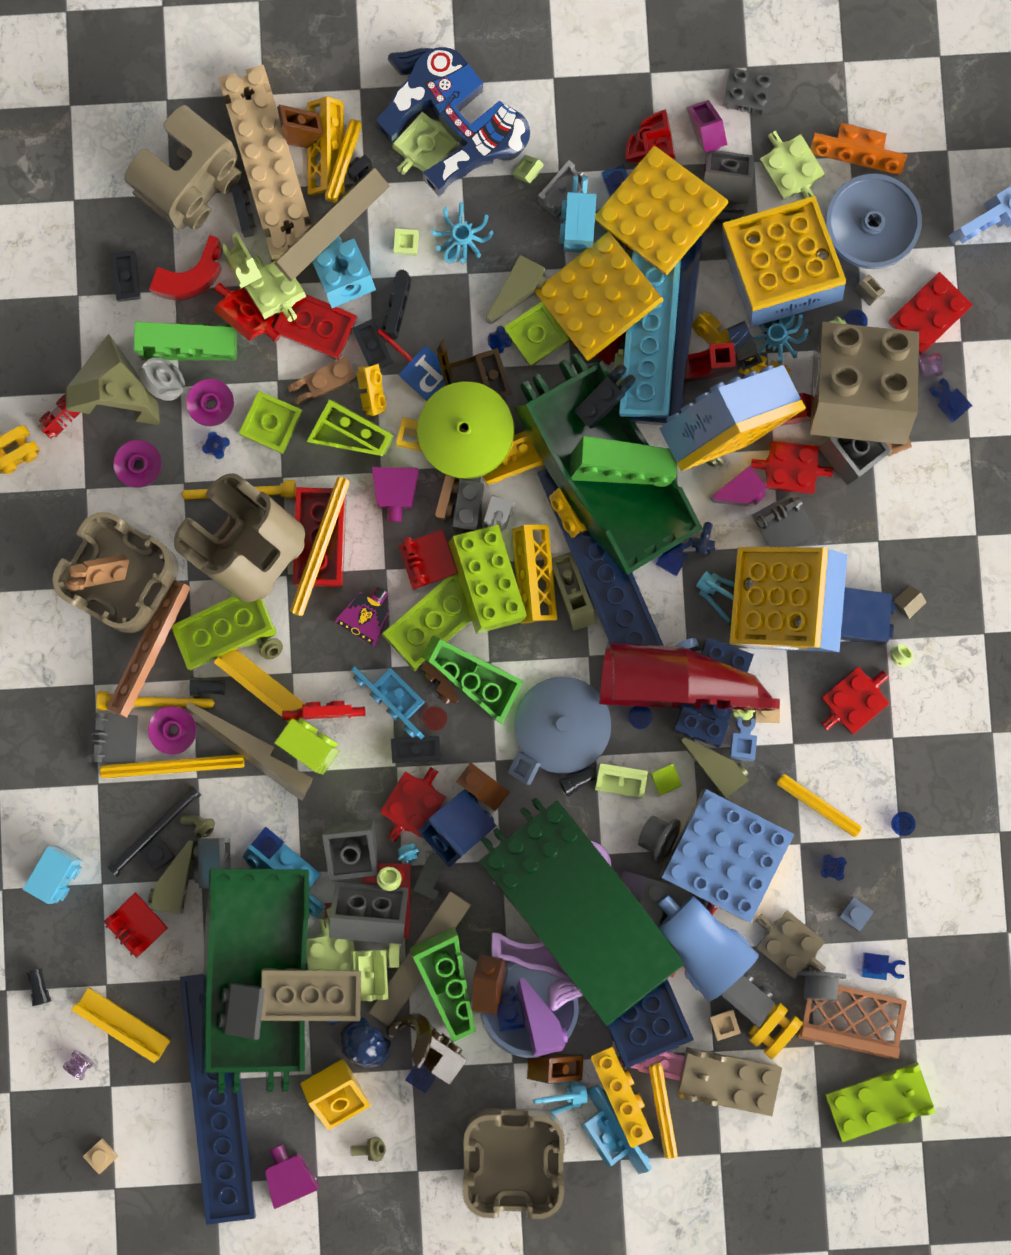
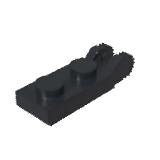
[383,269,412,339]
[574,364,636,429]

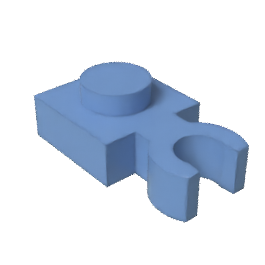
[729,717,757,761]

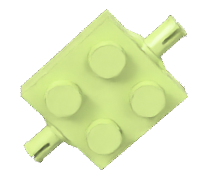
[392,112,458,175]
[760,131,825,200]
[244,256,306,322]
[306,918,355,970]

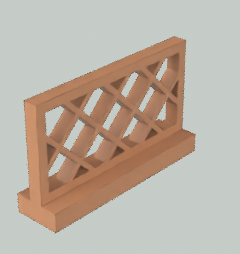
[798,985,907,1060]

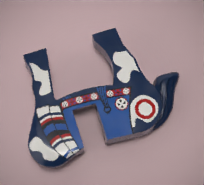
[376,47,530,197]

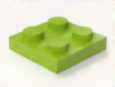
[503,301,570,368]
[238,391,303,454]

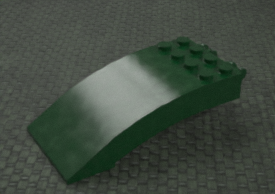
[514,353,703,575]
[479,797,685,1026]
[202,869,309,1093]

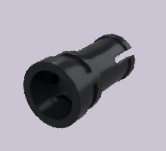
[713,209,744,224]
[190,677,225,696]
[559,766,597,797]
[26,968,52,1006]

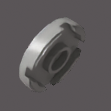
[139,357,185,401]

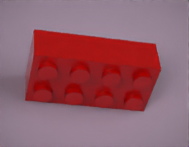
[293,487,347,588]

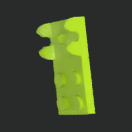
[382,574,472,672]
[171,595,277,670]
[825,1062,936,1142]

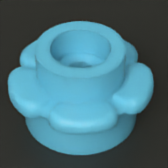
[397,843,421,864]

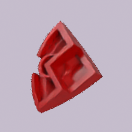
[625,109,676,163]

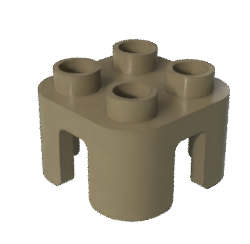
[124,105,242,231]
[174,473,305,602]
[53,512,178,633]
[463,1108,565,1219]

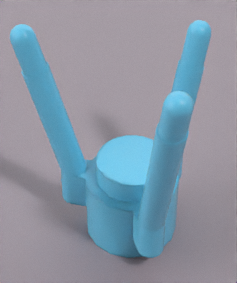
[696,571,735,623]
[533,1080,587,1114]

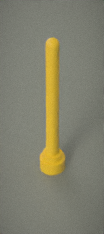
[181,480,296,499]
[97,691,214,710]

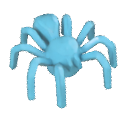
[431,202,493,265]
[753,314,809,365]

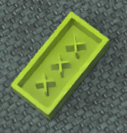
[448,525,527,634]
[275,718,340,775]

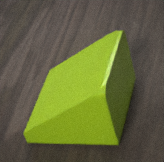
[650,764,682,796]

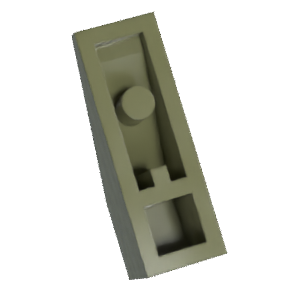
[486,255,547,324]
[552,552,596,631]
[680,737,749,799]
[148,840,197,914]

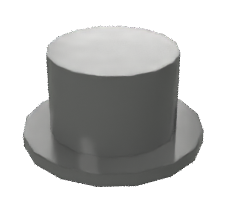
[638,815,681,864]
[797,971,846,1001]

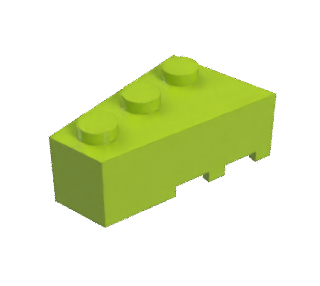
[307,400,396,456]

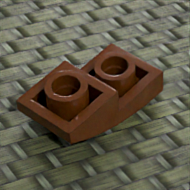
[421,661,459,706]

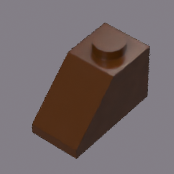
[277,104,323,149]
[456,762,509,811]
[472,955,508,1016]
[527,1053,583,1084]

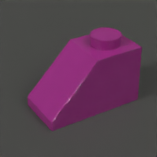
[687,100,727,152]
[711,466,768,506]

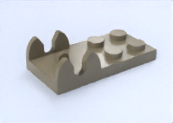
[261,968,361,1021]
[676,1047,782,1116]

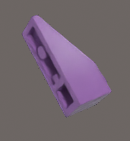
[517,978,568,1057]

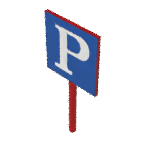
[377,329,444,401]

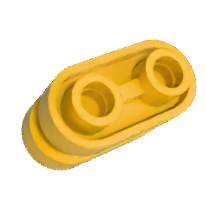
[0,425,40,475]
[748,1003,803,1060]

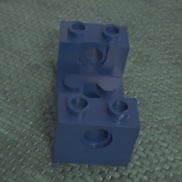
[672,638,754,748]

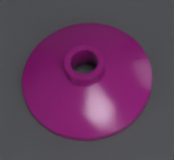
[186,379,234,427]
[114,440,162,488]
[148,706,197,755]

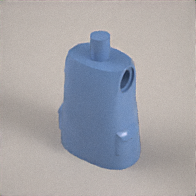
[657,895,759,1002]

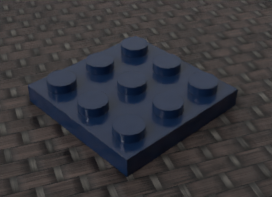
[607,979,694,1069]

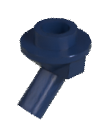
[692,522,715,554]

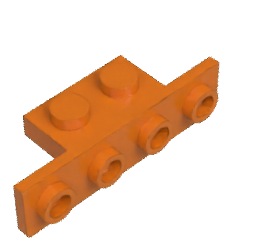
[810,123,907,175]

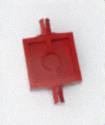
[214,282,281,343]
[751,441,833,494]
[821,666,890,735]
[282,701,366,721]
[380,767,446,842]

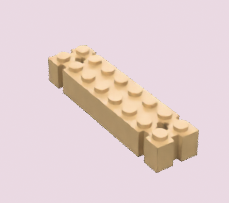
[218,64,311,262]

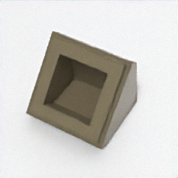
[853,275,885,306]
[894,585,927,619]

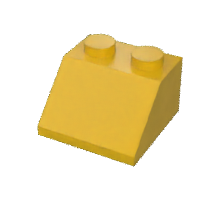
[300,1059,371,1131]

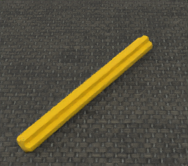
[290,477,349,616]
[100,754,245,778]

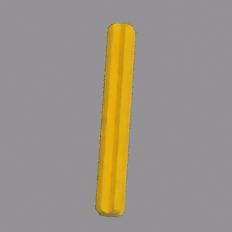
[325,119,362,203]
[777,774,862,837]
[649,1063,677,1159]

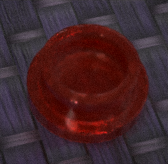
[423,706,447,731]

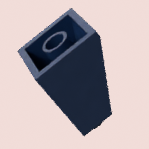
[840,587,895,644]
[418,789,497,868]

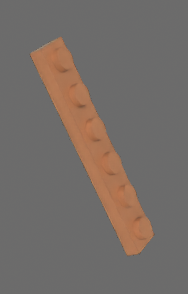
[106,581,191,718]

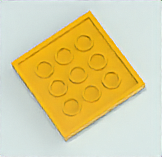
[595,146,728,276]
[534,231,664,361]

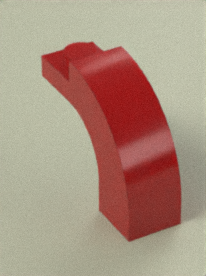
[149,235,223,300]
[685,342,736,382]

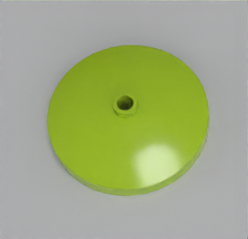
[417,382,514,479]

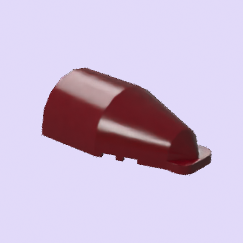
[599,643,780,711]

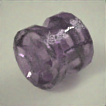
[919,352,943,379]
[63,1050,94,1080]

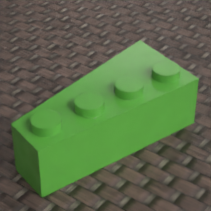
[134,322,237,360]
[569,436,677,487]
[422,635,524,725]
[409,927,476,1042]

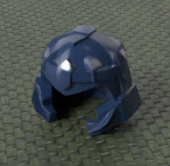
[340,1018,392,1069]

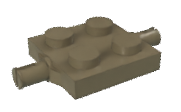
[755,910,826,979]

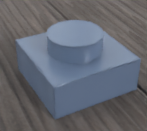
[508,752,541,785]
[839,897,874,931]

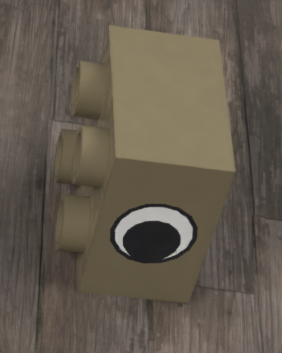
[810,322,919,445]

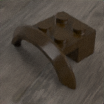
[437,339,512,431]
[386,1013,467,1085]

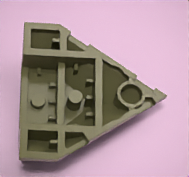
[65,334,160,425]

